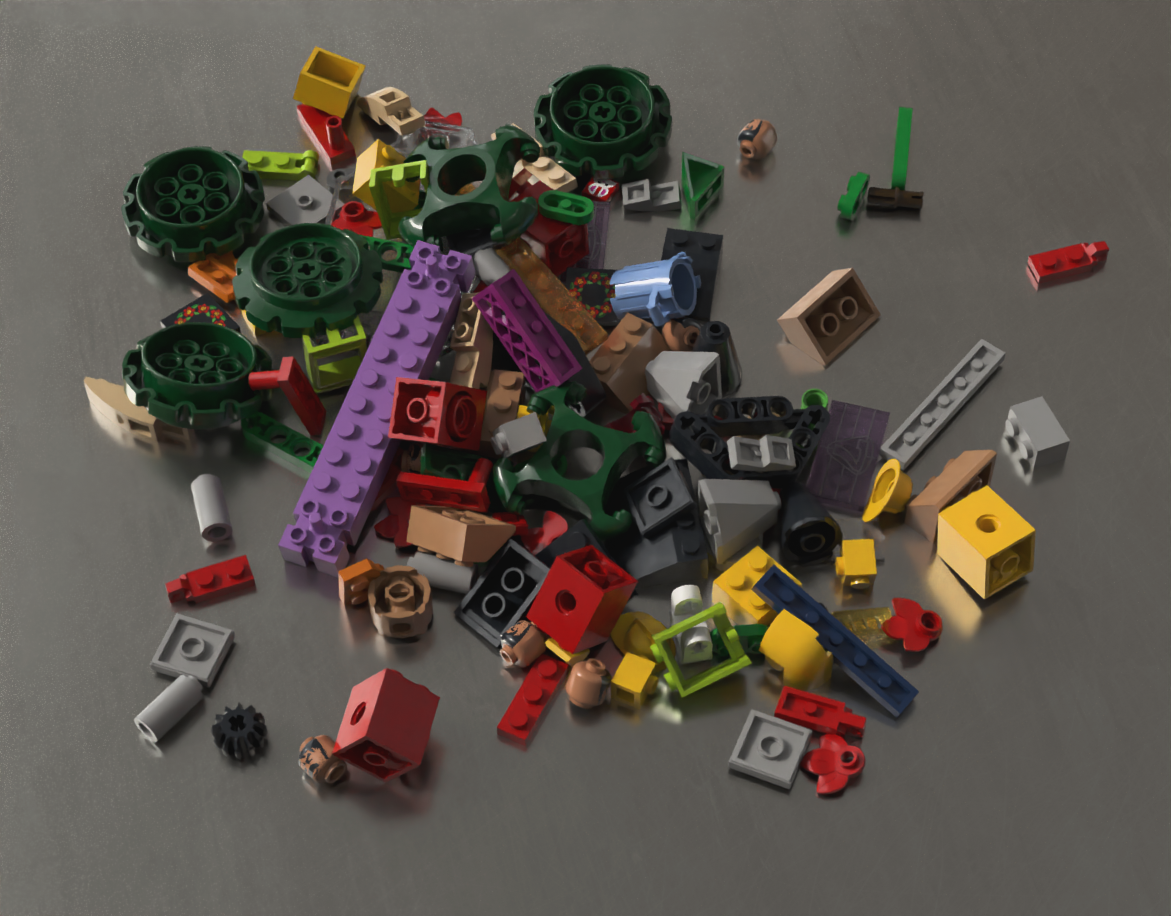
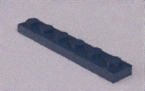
[751,564,919,718]

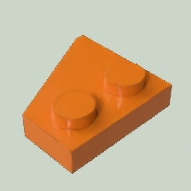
[188,251,238,303]
[338,558,384,607]

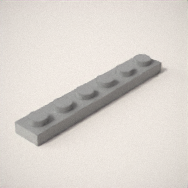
[879,339,1006,470]

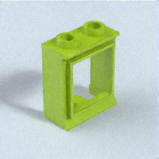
[369,160,429,240]
[302,315,367,394]
[650,602,752,698]

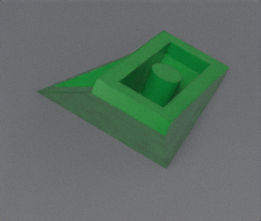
[681,152,725,220]

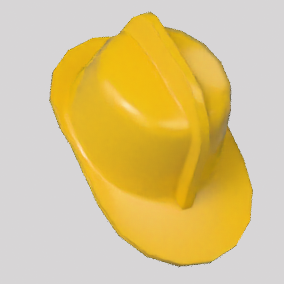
[862,459,913,523]
[611,611,676,672]

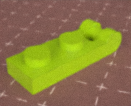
[242,150,319,181]

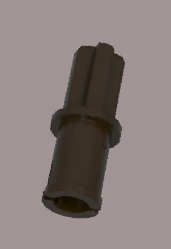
[867,187,924,210]

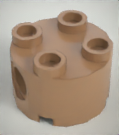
[368,565,433,638]

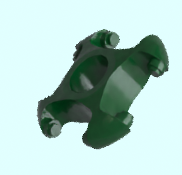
[398,123,540,252]
[492,381,667,543]

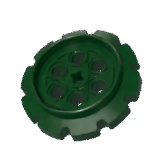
[533,64,672,179]
[121,146,265,262]
[232,223,383,338]
[122,322,274,429]

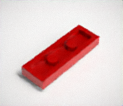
[497,654,569,746]

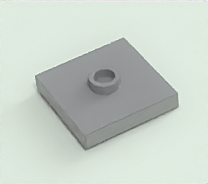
[266,175,344,226]
[150,613,235,687]
[728,709,812,789]

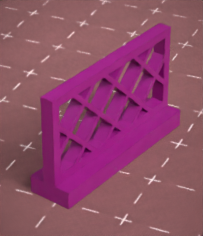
[471,269,583,393]

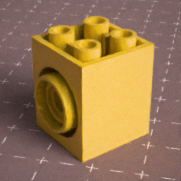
[937,485,1036,600]

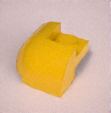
[759,609,833,691]

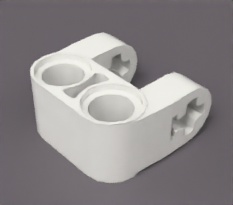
[669,585,713,665]

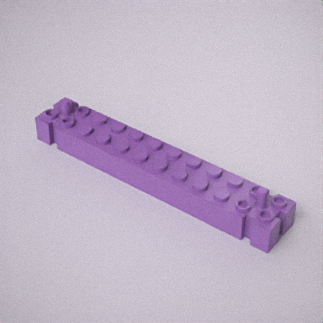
[278,240,475,578]

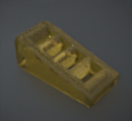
[831,607,892,644]

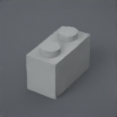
[1005,396,1070,469]
[491,412,547,458]

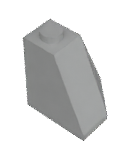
[645,351,722,420]
[698,479,781,565]

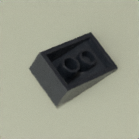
[661,228,723,322]
[453,538,551,649]

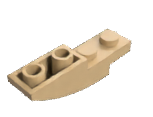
[356,87,426,136]
[491,123,578,193]
[450,292,493,389]
[84,377,194,442]

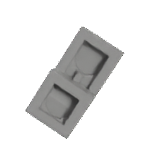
[622,179,682,211]
[727,435,796,471]

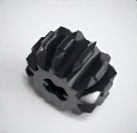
[211,702,268,760]

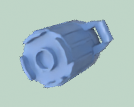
[610,252,701,326]

